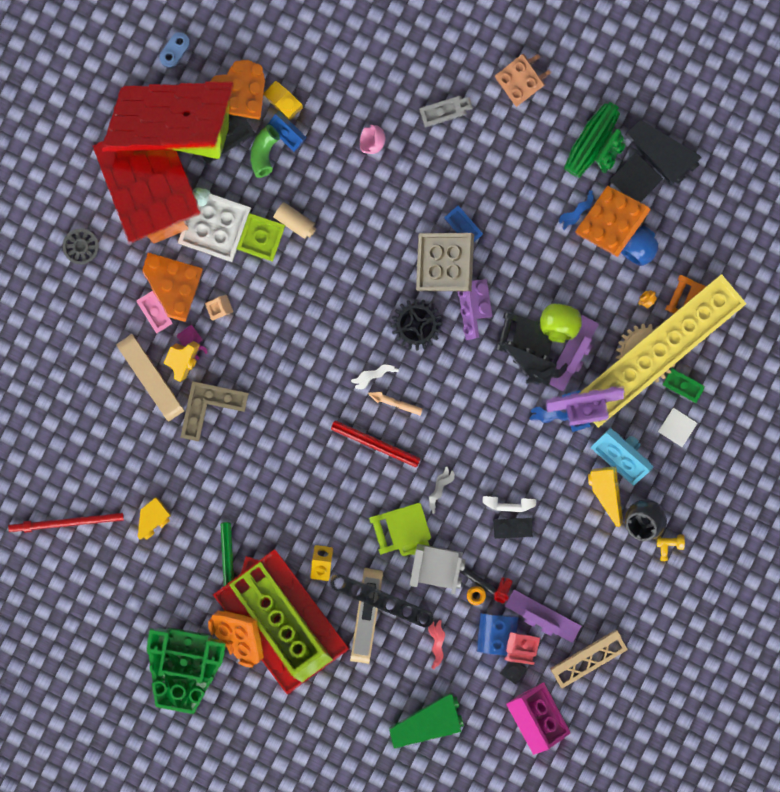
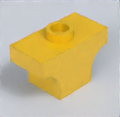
[164,341,200,382]

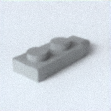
[419,96,473,128]

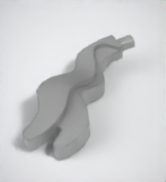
[429,466,455,514]

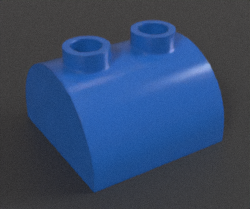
[476,613,519,656]

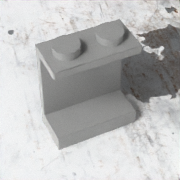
[410,544,466,594]

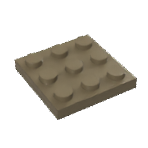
[416,233,474,291]

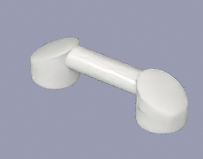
[483,496,537,512]

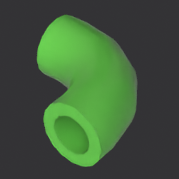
[250,125,280,178]

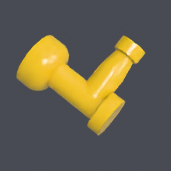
[657,534,685,561]

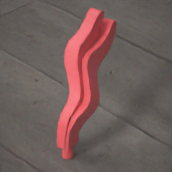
[428,620,445,670]

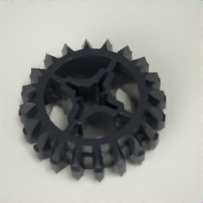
[391,299,442,351]

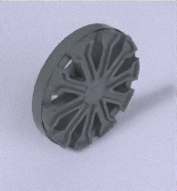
[63,229,99,265]

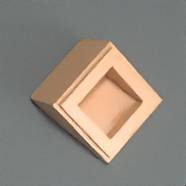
[205,295,233,321]

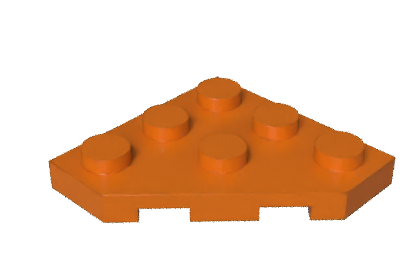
[142,253,203,322]

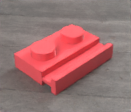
[504,632,540,665]

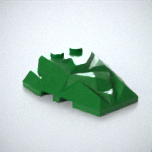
[146,628,226,714]

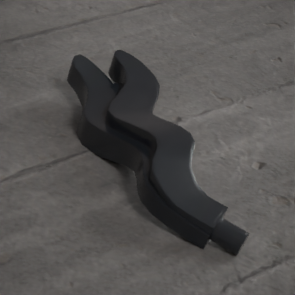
[525,363,568,385]

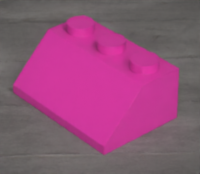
[506,682,571,755]

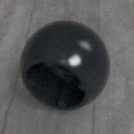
[625,499,667,541]

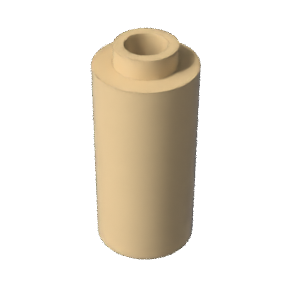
[273,202,316,239]

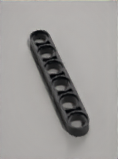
[330,574,434,628]

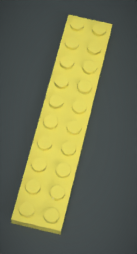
[579,274,746,428]

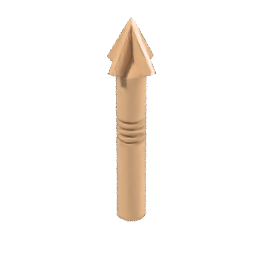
[368,392,423,415]

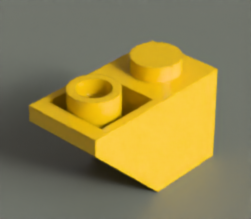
[138,497,171,540]

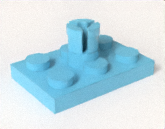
[591,428,654,486]

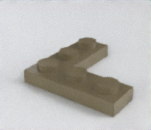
[180,381,249,442]

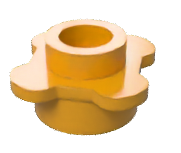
[638,290,657,308]

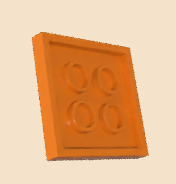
[575,185,651,257]

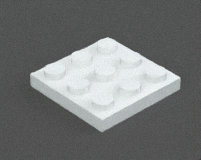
[178,194,251,262]

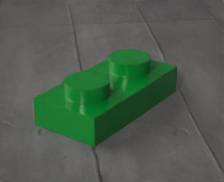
[662,368,705,403]

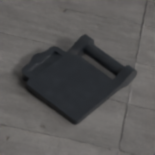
[495,313,552,364]

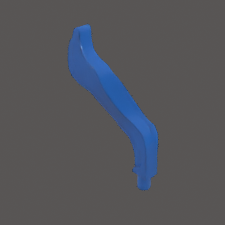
[559,190,594,230]
[530,407,569,423]

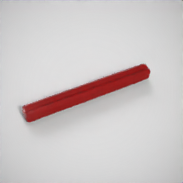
[331,421,420,467]

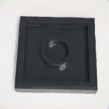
[609,153,663,203]

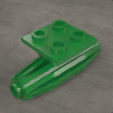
[564,102,626,178]

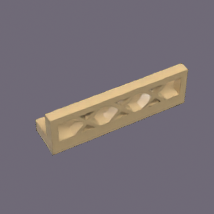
[550,629,628,689]

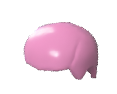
[360,125,386,154]

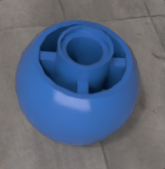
[621,225,659,266]

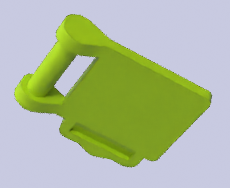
[369,503,431,556]

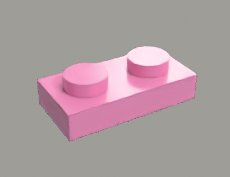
[137,291,173,334]

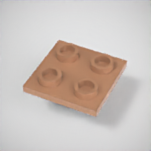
[495,53,552,107]

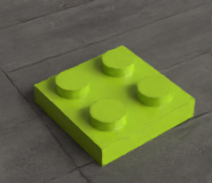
[237,213,285,262]

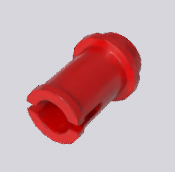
[494,577,513,603]

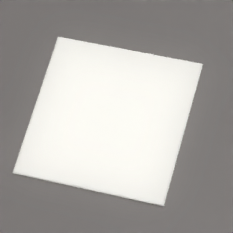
[658,408,697,447]

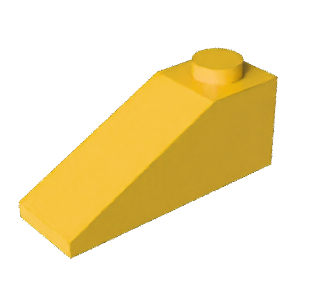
[588,466,623,527]

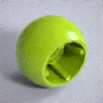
[540,304,582,343]

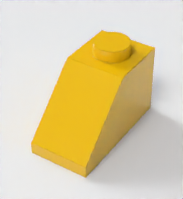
[263,81,303,121]

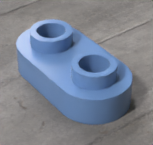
[160,32,190,68]

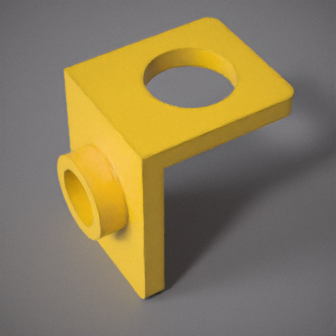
[310,545,333,581]

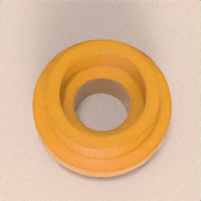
[467,586,486,605]

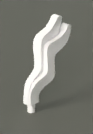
[351,365,399,389]

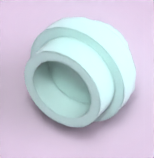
[193,187,210,206]

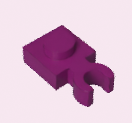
[176,324,208,360]

